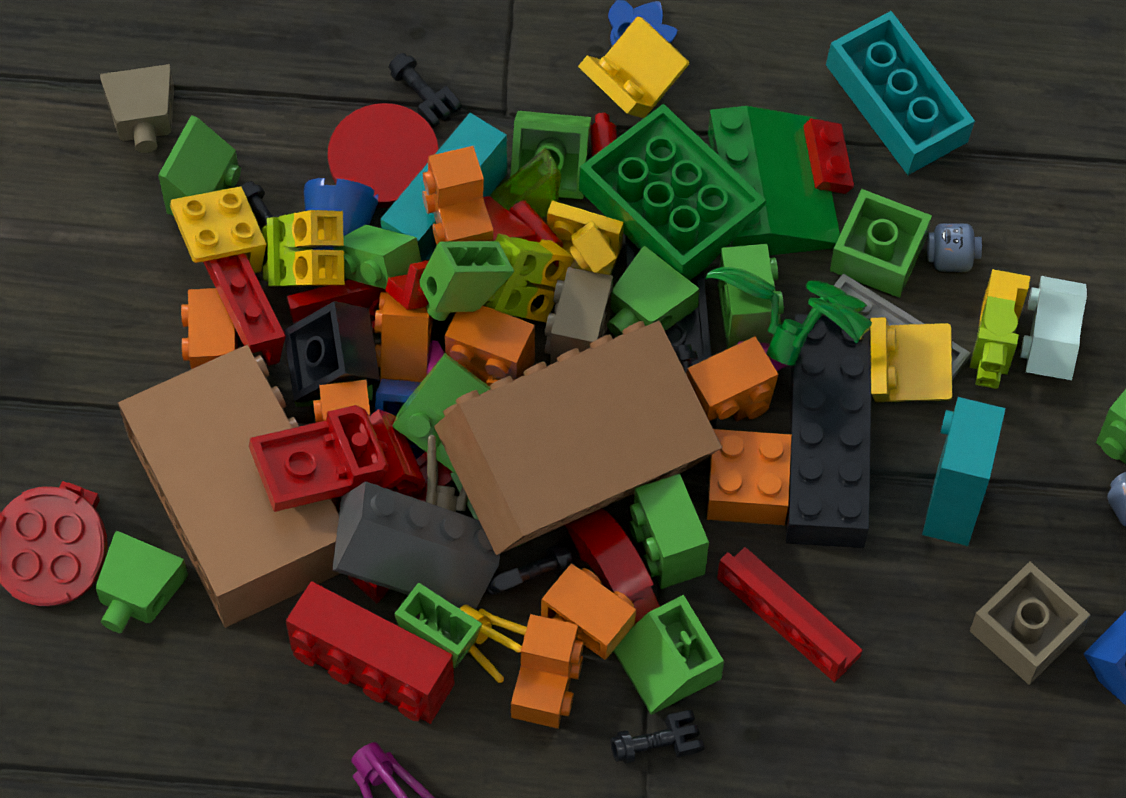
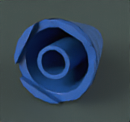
[304,178,379,286]

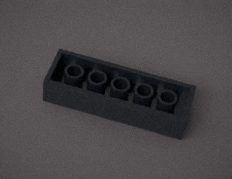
[786,314,871,548]

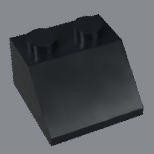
[284,301,380,402]

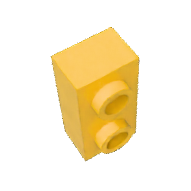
[569,221,617,273]

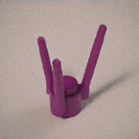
[351,742,435,798]

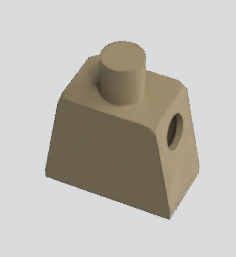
[100,64,174,153]

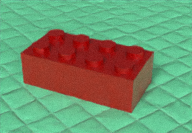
[286,581,455,724]

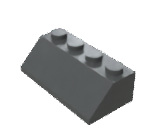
[332,482,500,610]

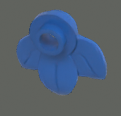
[608,0,678,47]

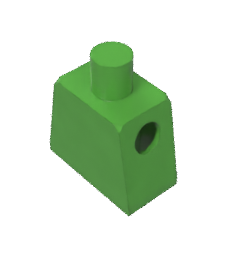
[419,241,514,321]
[607,246,699,337]
[96,531,188,633]
[395,582,482,670]

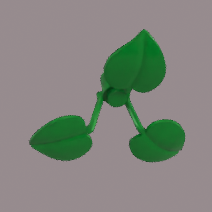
[705,267,872,366]

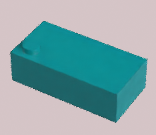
[826,11,975,175]
[381,113,507,261]
[922,397,1006,546]

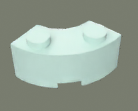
[1020,276,1087,380]

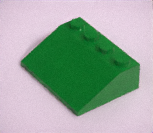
[579,104,766,281]
[708,106,840,256]

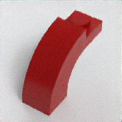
[566,508,660,625]

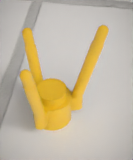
[459,604,527,683]

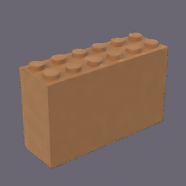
[434,321,722,555]
[118,345,341,628]

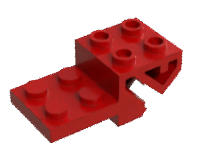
[249,405,425,512]

